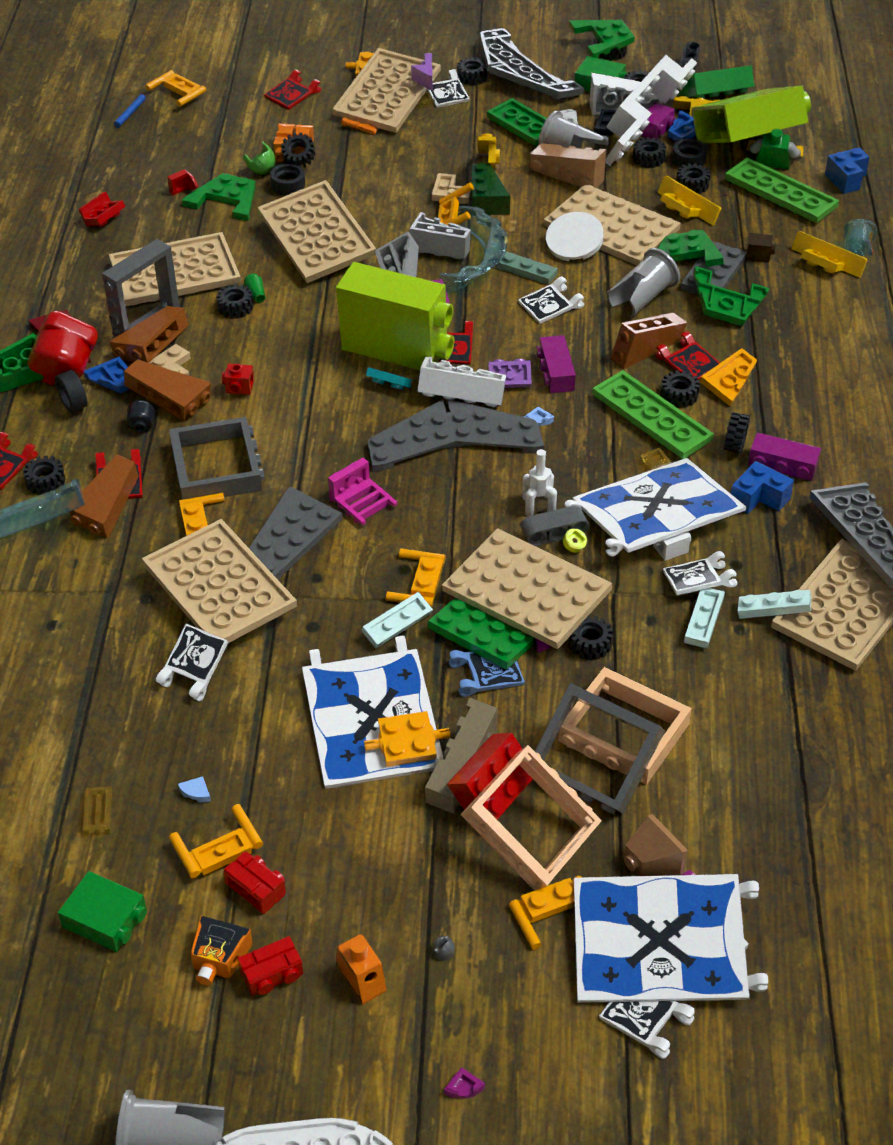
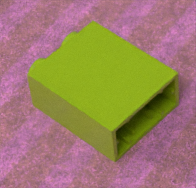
[691,85,811,143]
[336,262,454,370]

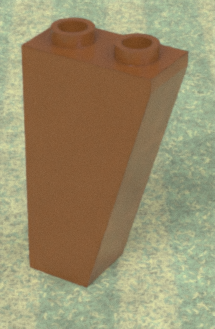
[110,306,189,363]
[610,312,687,369]
[124,359,211,421]
[67,454,139,538]

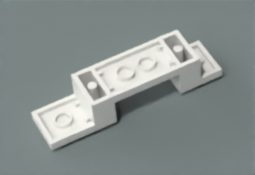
[605,55,697,166]

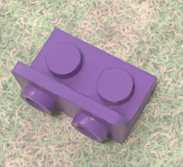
[488,359,532,388]

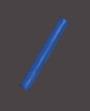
[114,94,146,128]

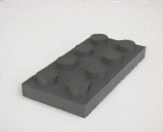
[680,241,747,295]

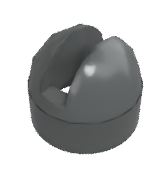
[433,936,455,961]

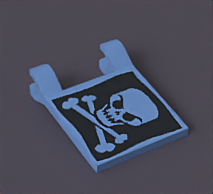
[449,650,525,697]

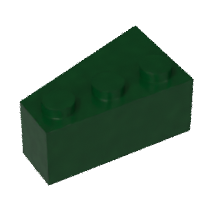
[471,163,510,215]

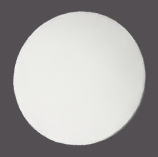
[546,212,604,261]

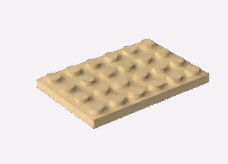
[332,48,441,133]
[258,180,376,283]
[543,185,681,265]
[109,232,241,307]
[142,519,297,643]
[442,528,612,649]
[771,539,893,671]

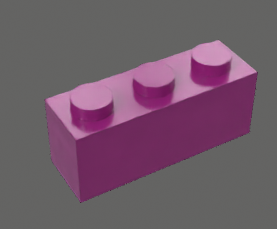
[536,335,576,393]
[748,433,821,481]

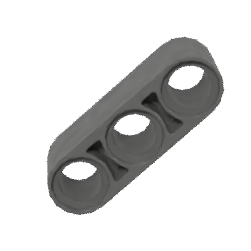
[520,506,589,546]

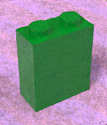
[575,56,628,92]
[58,871,147,952]

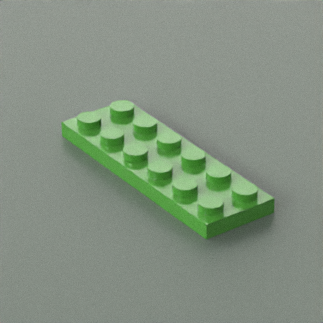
[725,157,839,223]
[592,370,714,459]

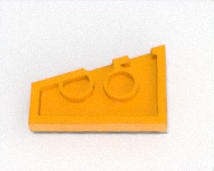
[700,348,757,407]

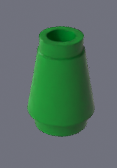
[244,274,266,303]

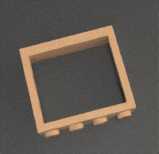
[558,667,692,785]
[461,745,601,891]

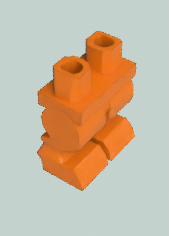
[273,123,314,162]

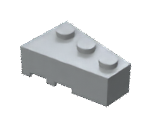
[409,212,471,259]
[375,232,419,277]

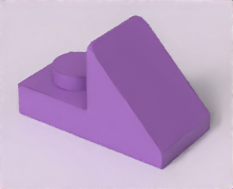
[411,53,433,90]

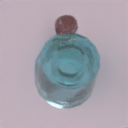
[843,219,878,256]

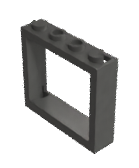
[102,239,180,338]
[169,417,265,500]
[535,683,665,815]

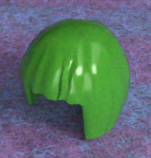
[243,142,275,175]

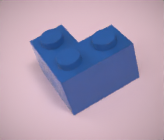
[825,147,869,194]
[731,461,794,514]

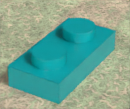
[366,367,412,390]

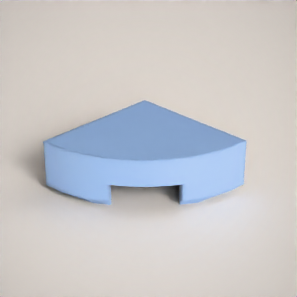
[524,407,554,426]
[178,776,211,803]

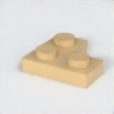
[432,173,472,204]
[149,344,191,375]

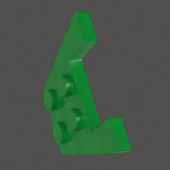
[569,20,635,58]
[182,173,256,221]
[658,230,724,267]
[693,266,769,326]

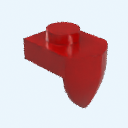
[167,169,198,195]

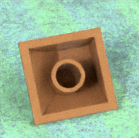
[624,814,687,876]

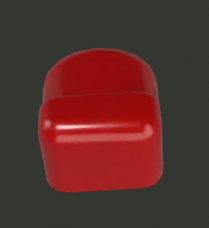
[27,311,98,386]

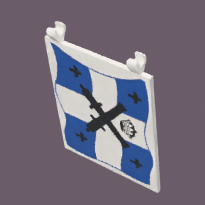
[565,458,746,556]
[302,636,444,789]
[574,874,768,1003]

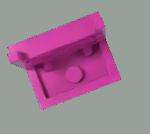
[328,458,397,525]

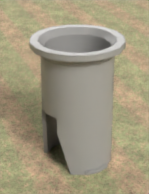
[538,111,608,149]
[606,248,680,318]
[115,1090,225,1145]

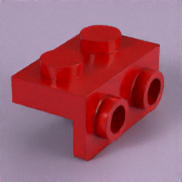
[78,192,126,227]

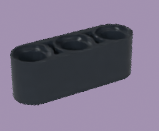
[680,42,700,73]

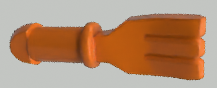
[341,118,378,135]

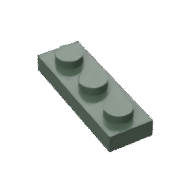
[497,252,558,285]

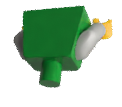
[746,129,804,169]

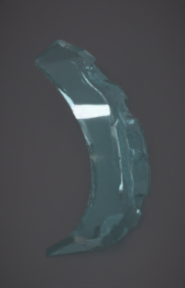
[439,206,508,293]
[0,479,85,538]

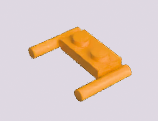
[145,70,206,107]
[438,183,474,225]
[179,493,225,536]
[386,548,446,607]
[169,804,263,878]
[509,876,582,950]

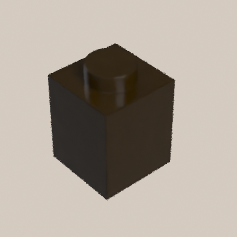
[746,233,776,262]

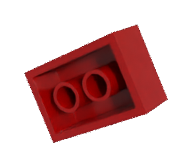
[447,733,533,819]

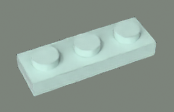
[684,588,725,648]
[738,590,812,619]
[361,592,433,648]

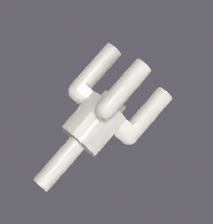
[522,449,557,516]

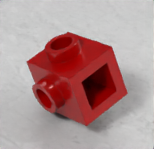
[221,364,254,395]

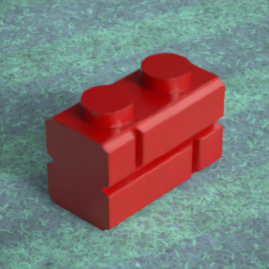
[223,851,286,914]
[237,936,304,996]

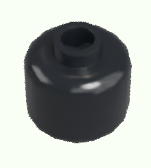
[126,400,155,432]

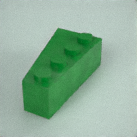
[677,65,755,99]
[0,333,44,393]

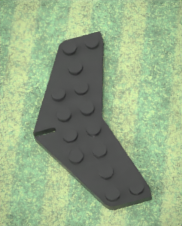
[479,28,584,99]
[368,399,544,472]

